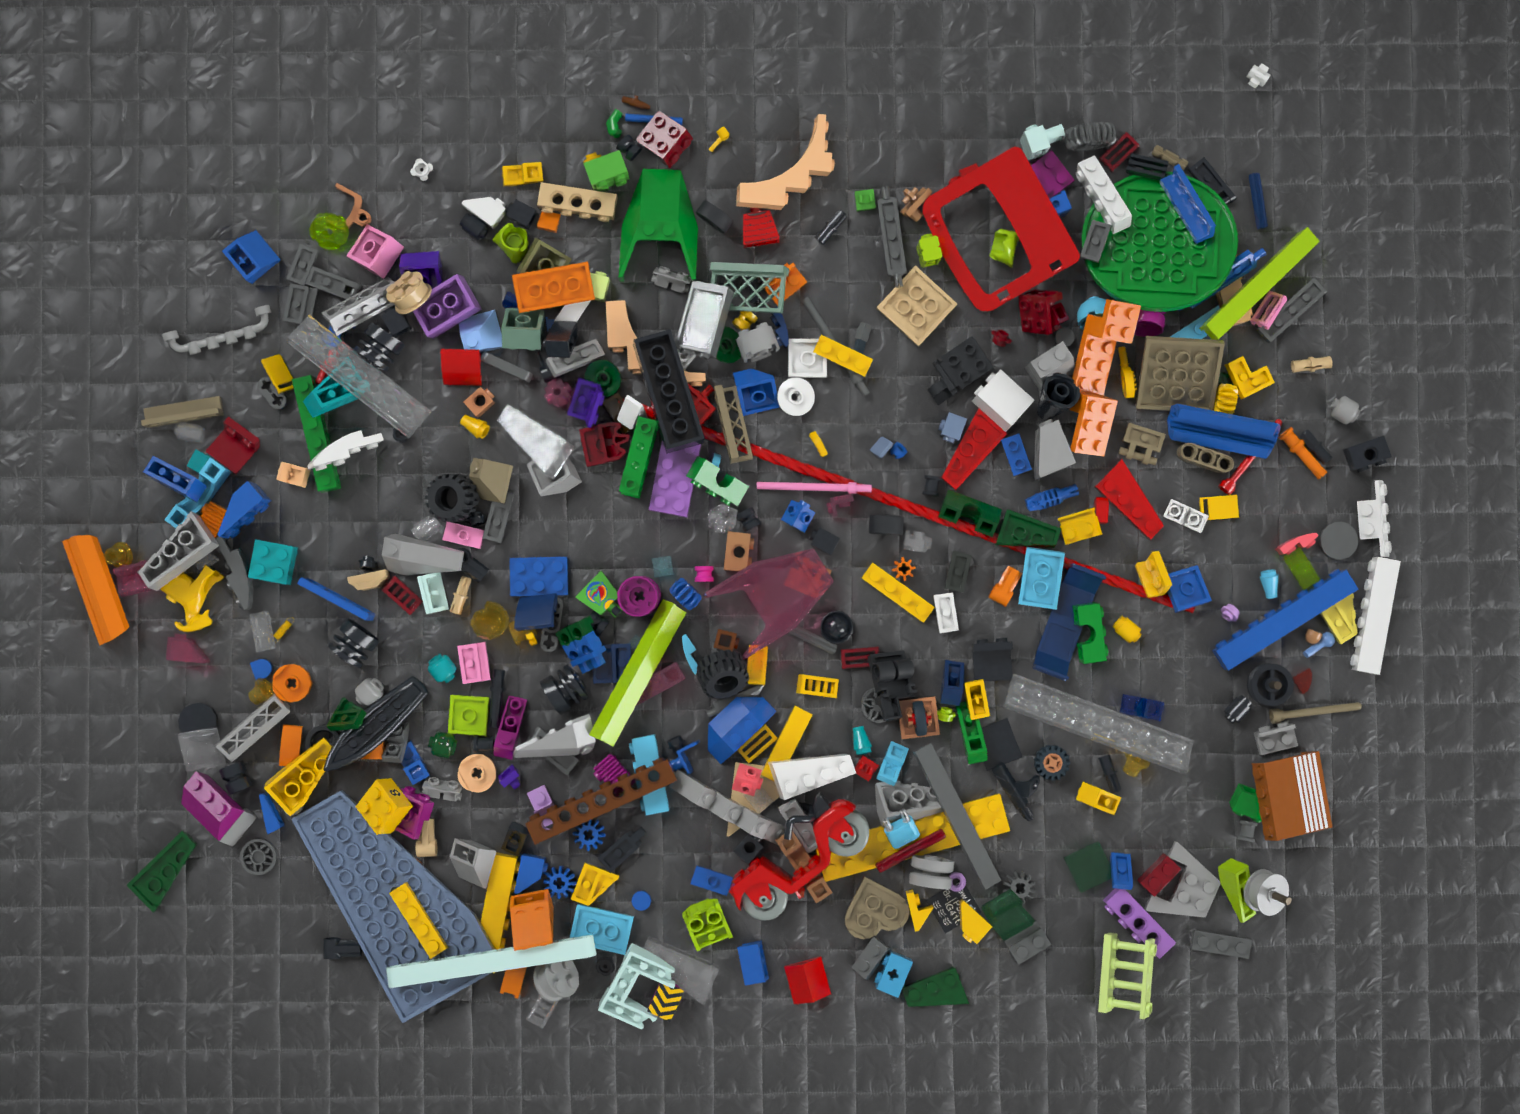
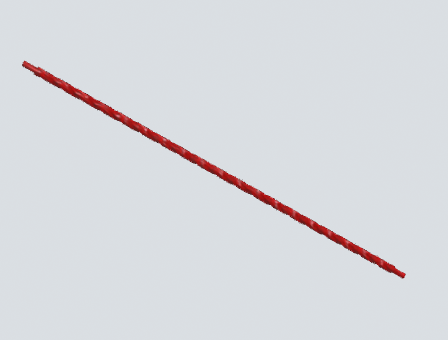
[618,399,1195,613]

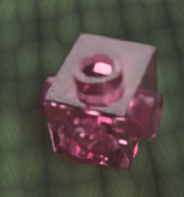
[544,379,572,408]

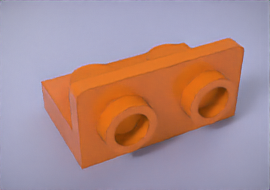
[764,263,807,307]

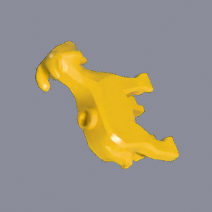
[160,565,225,632]

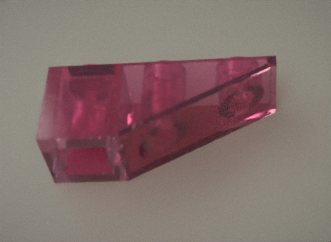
[636,661,686,706]

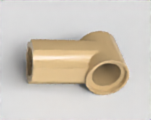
[416,818,438,857]

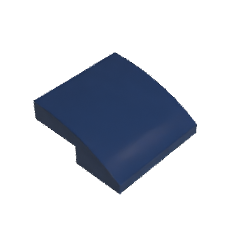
[514,593,557,631]
[593,644,631,684]

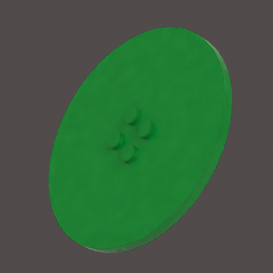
[1082,171,1238,312]

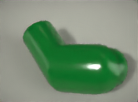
[606,109,623,138]

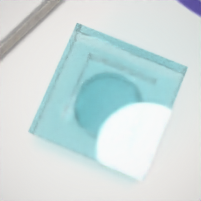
[652,556,674,578]

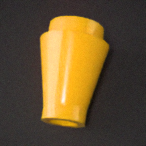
[460,414,490,439]

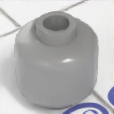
[1330,396,1360,424]
[355,678,384,706]

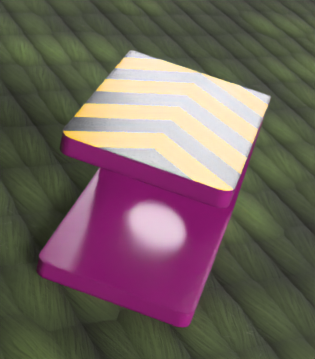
[647,982,685,1022]

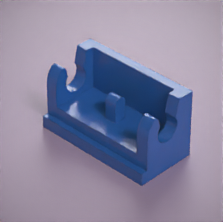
[1050,190,1072,218]
[737,940,769,985]

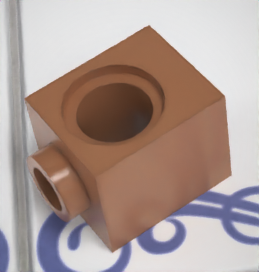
[464,387,495,418]

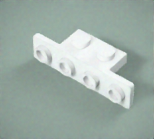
[1357,480,1392,557]

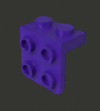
[567,378,605,428]

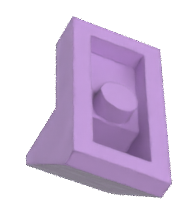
[527,785,554,827]

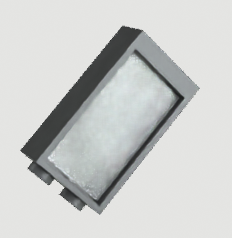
[675,280,734,360]

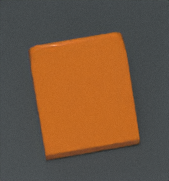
[537,212,561,233]

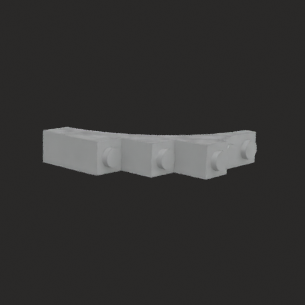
[669,769,785,845]

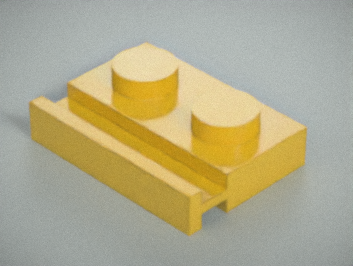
[1058,508,1102,545]

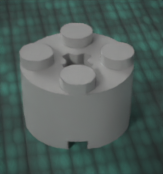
[736,322,780,363]

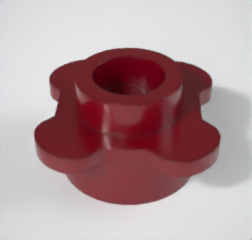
[991,330,1012,347]

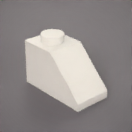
[461,197,507,230]

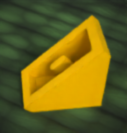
[964,679,990,720]

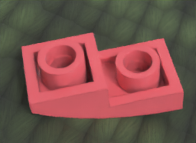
[1275,533,1319,555]

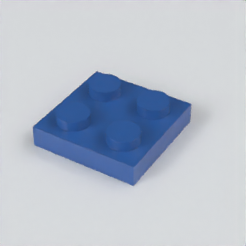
[1167,565,1212,613]

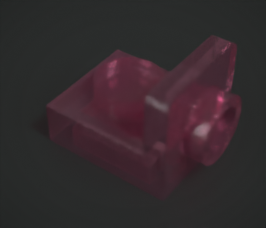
[827,493,854,517]

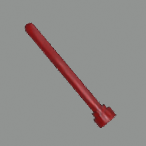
[1218,419,1282,495]

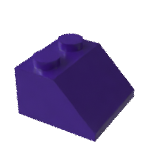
[399,251,443,289]

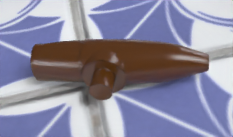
[621,95,651,109]

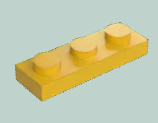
[813,335,873,377]

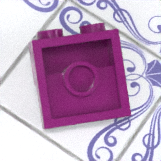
[395,786,434,840]

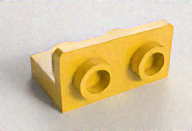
[1135,551,1172,598]

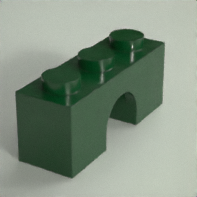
[938,489,1002,537]

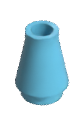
[1259,569,1279,599]

